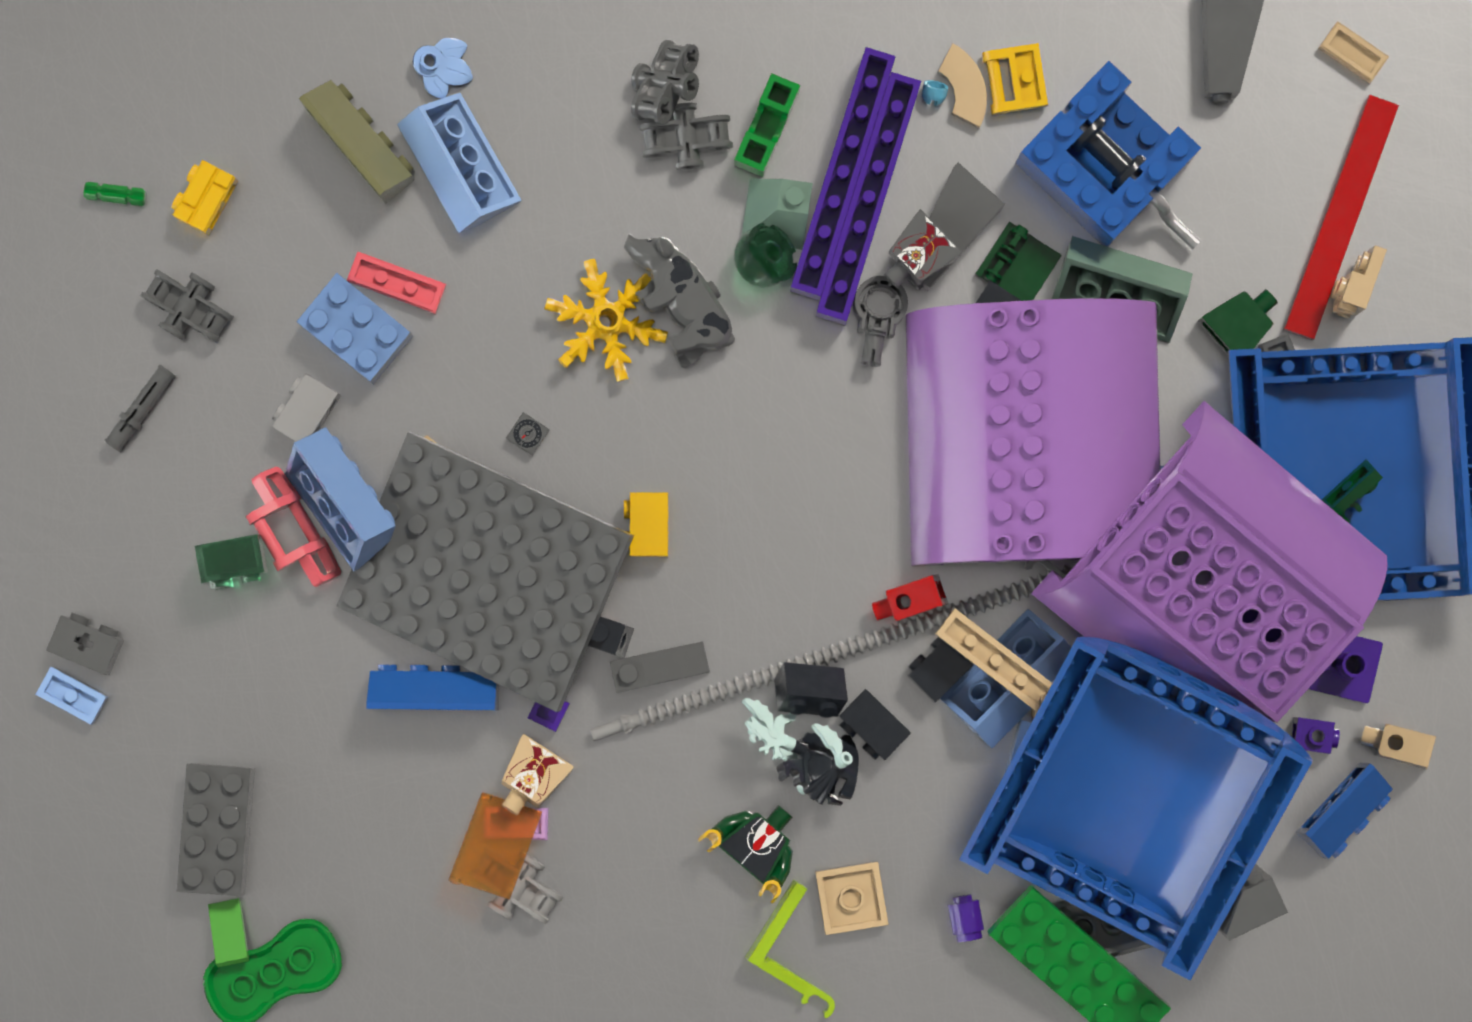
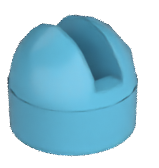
[922,80,948,106]

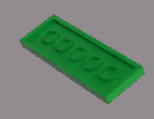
[987,885,1171,1022]

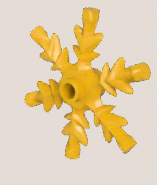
[544,259,668,382]

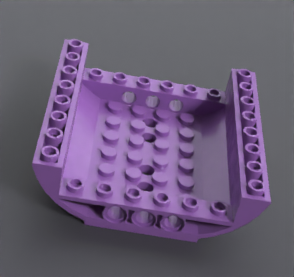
[1031,401,1387,722]

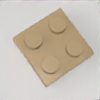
[815,861,889,935]

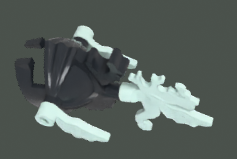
[742,698,859,806]

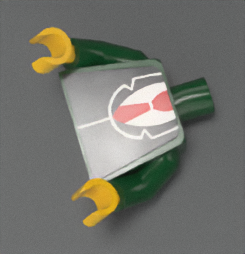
[698,805,793,903]

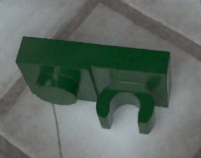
[1322,459,1383,523]

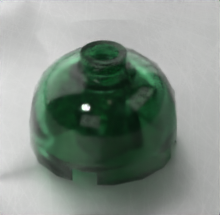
[734,223,797,288]

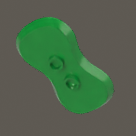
[203,919,342,1022]

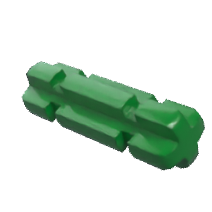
[83,182,146,206]

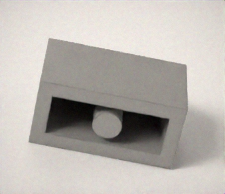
[272,374,341,442]

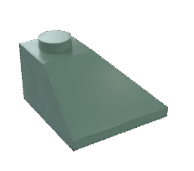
[741,179,813,250]

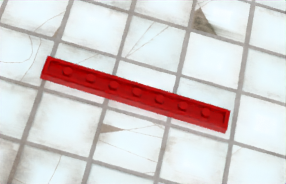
[1283,95,1399,341]

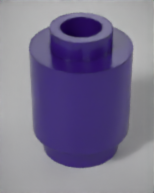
[948,894,984,943]

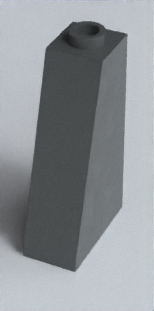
[1202,0,1264,103]
[906,162,1005,292]

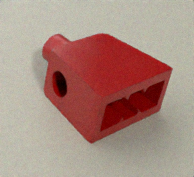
[872,574,949,621]

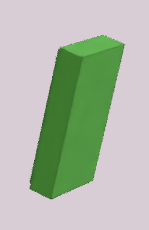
[208,898,249,967]

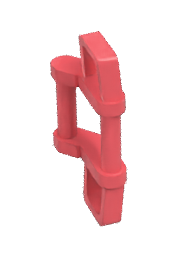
[245,467,341,587]

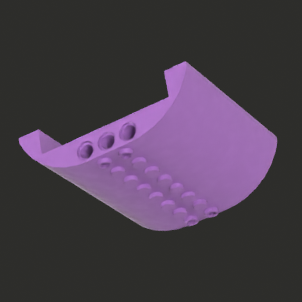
[906,299,1161,566]

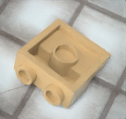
[1330,245,1387,318]

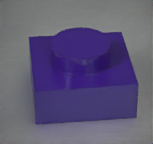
[527,701,570,732]

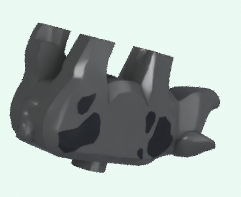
[624,234,735,367]

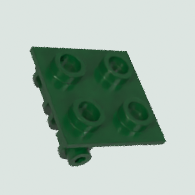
[975,221,1062,301]

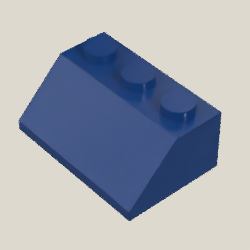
[1296,763,1393,859]

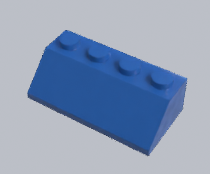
[366,665,499,711]

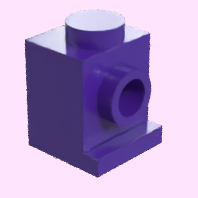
[1291,717,1340,754]

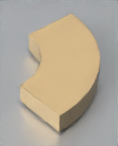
[938,43,987,128]

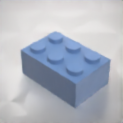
[297,273,413,385]

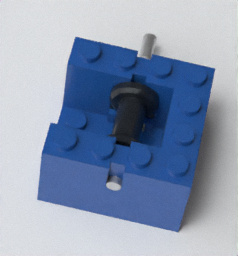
[1015,61,1201,250]

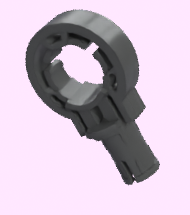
[853,276,908,367]

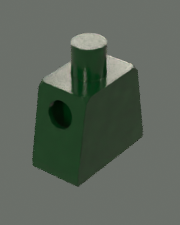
[1198,289,1278,354]

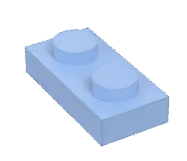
[35,667,108,725]

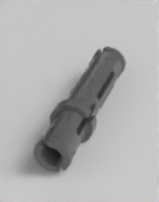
[104,365,176,453]

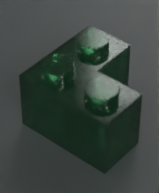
[194,534,268,591]

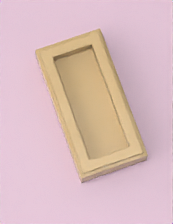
[1318,21,1389,84]

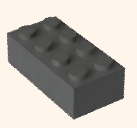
[176,763,255,896]

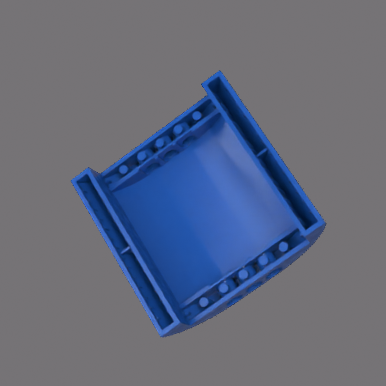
[1228,337,1472,601]
[959,637,1313,981]

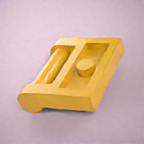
[982,43,1048,115]

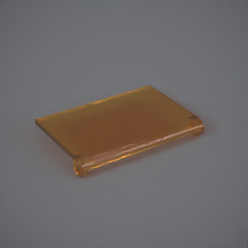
[448,793,542,900]

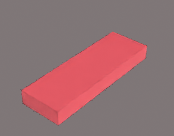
[347,252,447,314]

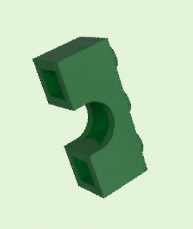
[734,73,800,177]

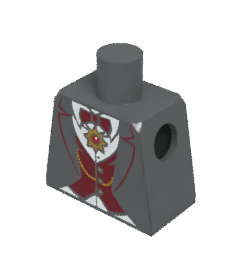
[884,209,963,288]

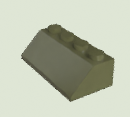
[299,80,414,204]

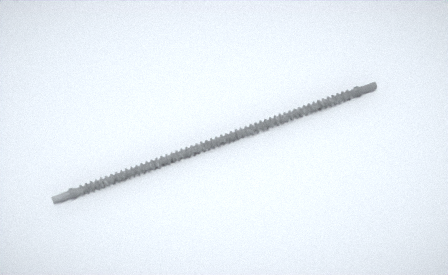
[590,562,1076,741]

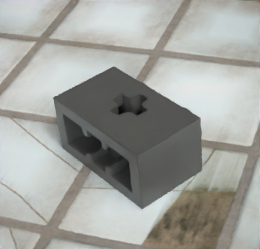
[46,612,124,675]

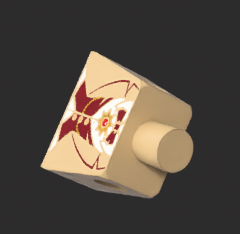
[501,734,574,815]

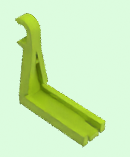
[745,879,835,1019]

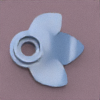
[413,38,473,99]

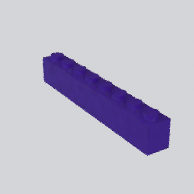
[790,47,896,301]
[816,72,921,326]

